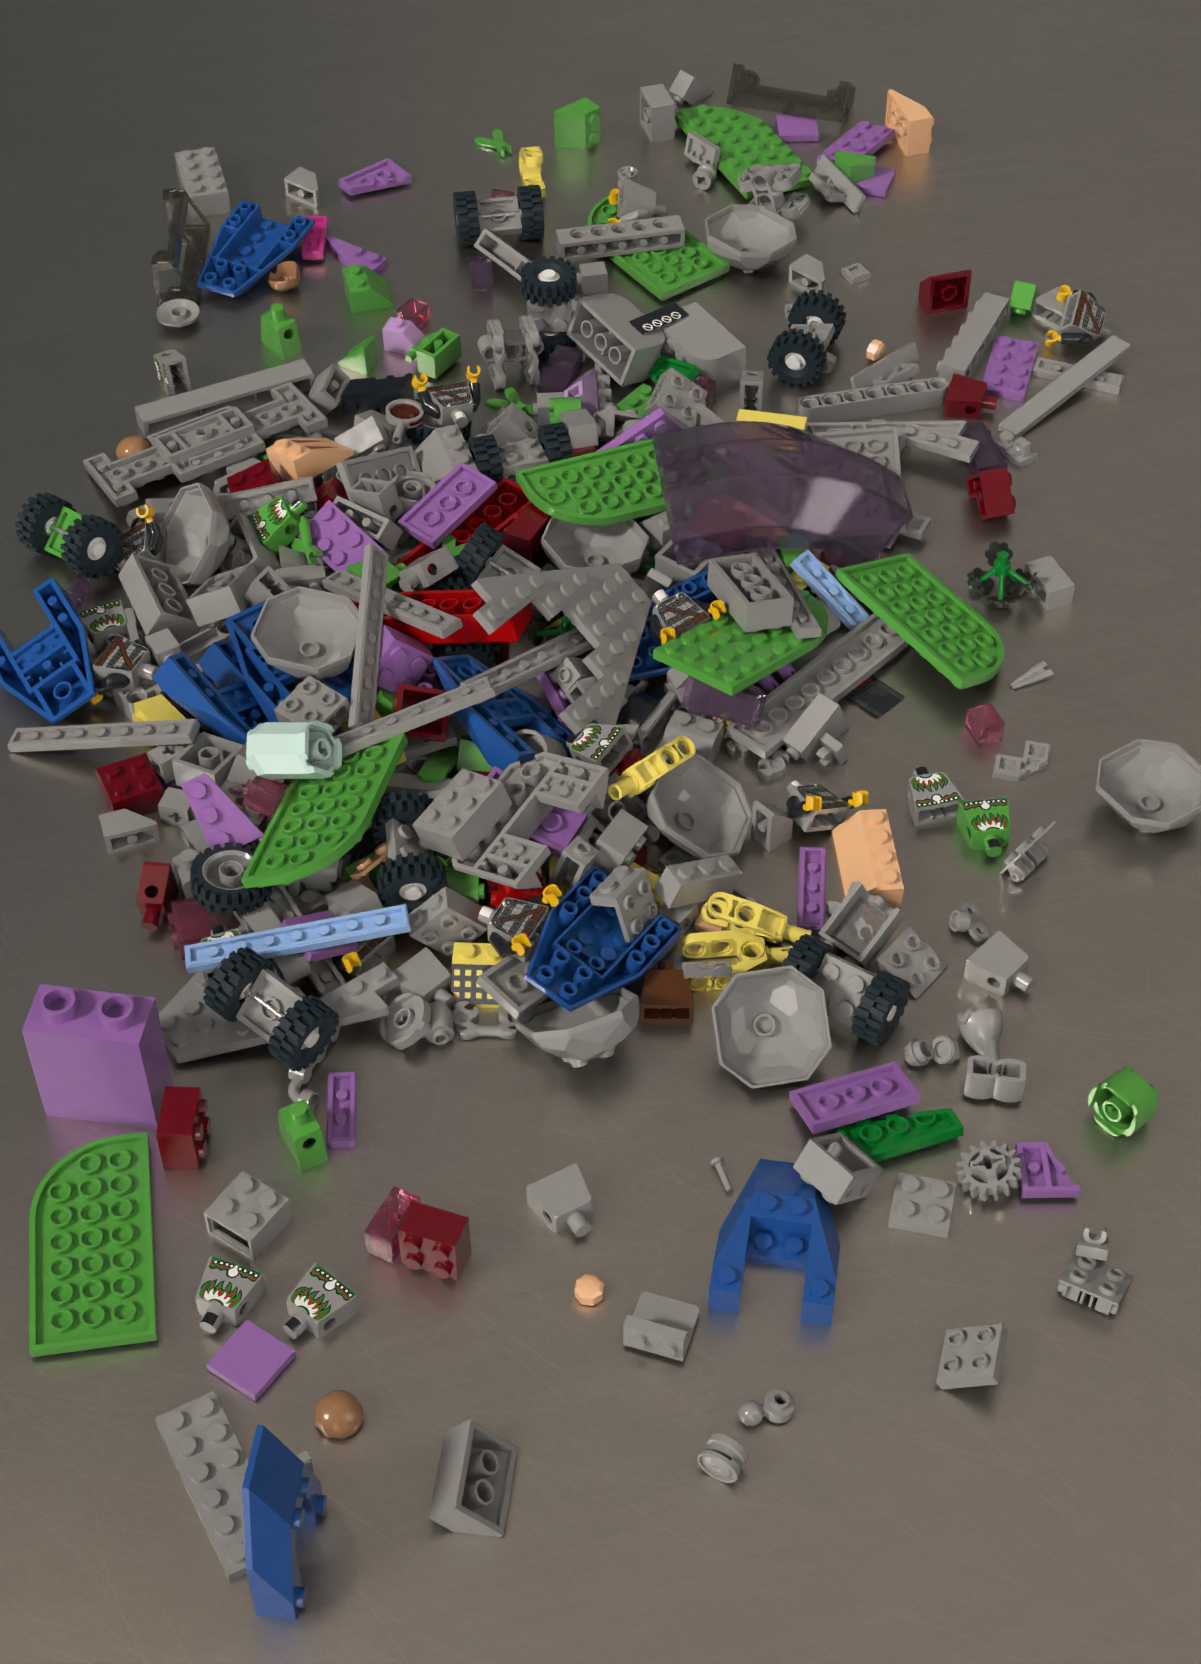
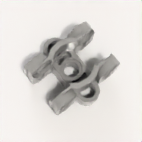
[737,163,810,220]
[477,314,544,390]

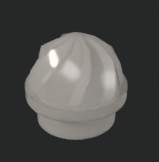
[904,1038,933,1066]

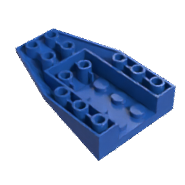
[524,865,683,1012]

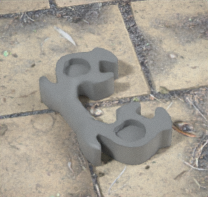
[726,739,790,783]
[452,1000,518,1040]

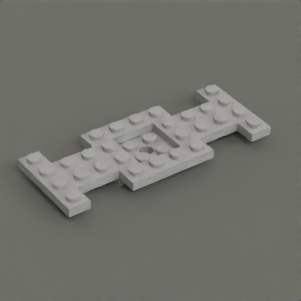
[83,382,328,508]

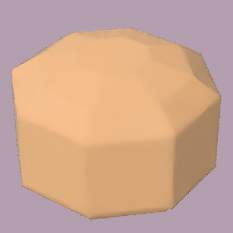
[866,339,886,362]
[574,1274,605,1306]

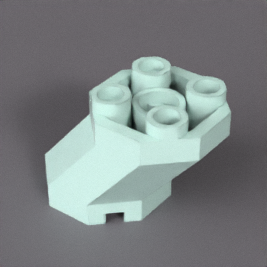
[246,720,342,781]

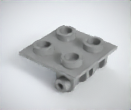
[1000,821,1056,882]
[876,926,948,1000]
[1057,1252,1133,1316]

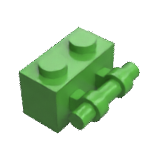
[405,327,461,379]

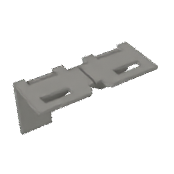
[682,960,733,979]

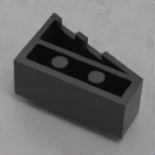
[341,373,414,419]

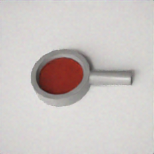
[386,399,424,444]

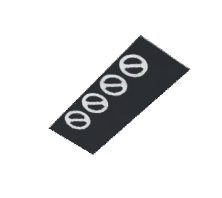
[629,302,688,335]

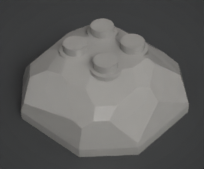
[704,204,797,273]
[159,482,234,588]
[541,517,649,574]
[251,586,359,679]
[1095,738,1201,833]
[646,754,752,859]
[711,965,832,1089]
[514,987,640,1068]

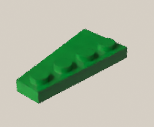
[832,1108,964,1163]

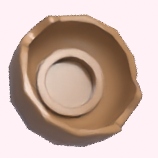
[269,261,301,292]
[115,435,150,459]
[314,1390,363,1439]

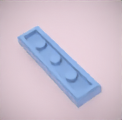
[790,549,870,631]

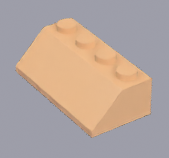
[831,809,904,913]

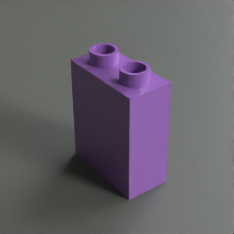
[22,984,173,1129]

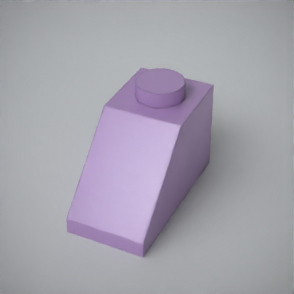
[382,317,425,355]

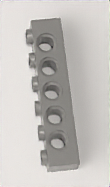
[555,215,685,262]

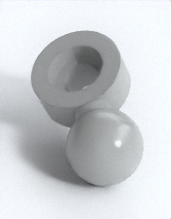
[738,1389,795,1426]

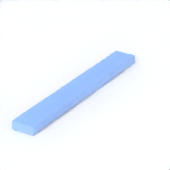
[184,904,411,974]

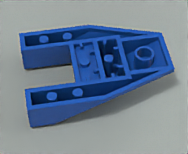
[0,577,96,725]
[225,600,354,722]
[152,638,269,745]
[432,654,573,771]
[708,1159,840,1326]
[242,1425,327,1620]

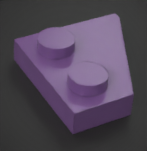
[1014,1142,1081,1198]

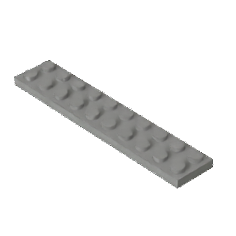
[725,613,910,760]

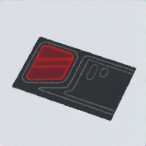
[843,675,905,719]

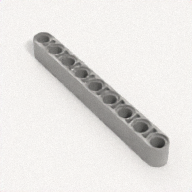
[179,819,311,984]

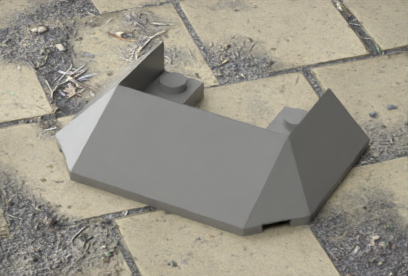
[452,751,609,889]

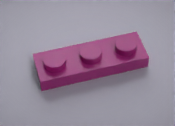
[302,216,328,261]

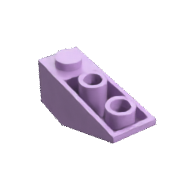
[564,368,599,414]

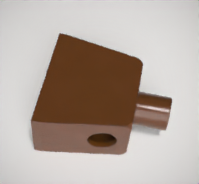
[640,960,694,1022]

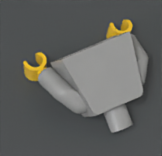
[607,178,666,223]

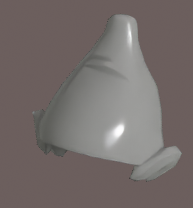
[956,1008,1004,1060]

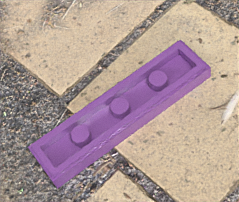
[797,847,827,935]

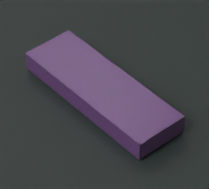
[326,1071,357,1149]

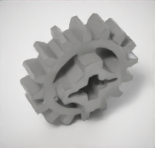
[957,1140,1023,1201]

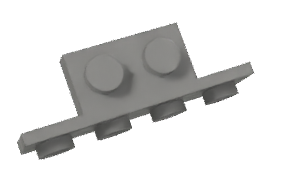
[808,155,866,214]
[850,342,920,389]

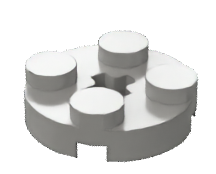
[380,992,432,1050]

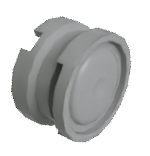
[697,1433,749,1483]

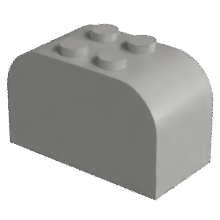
[566,293,665,387]
[660,302,746,396]

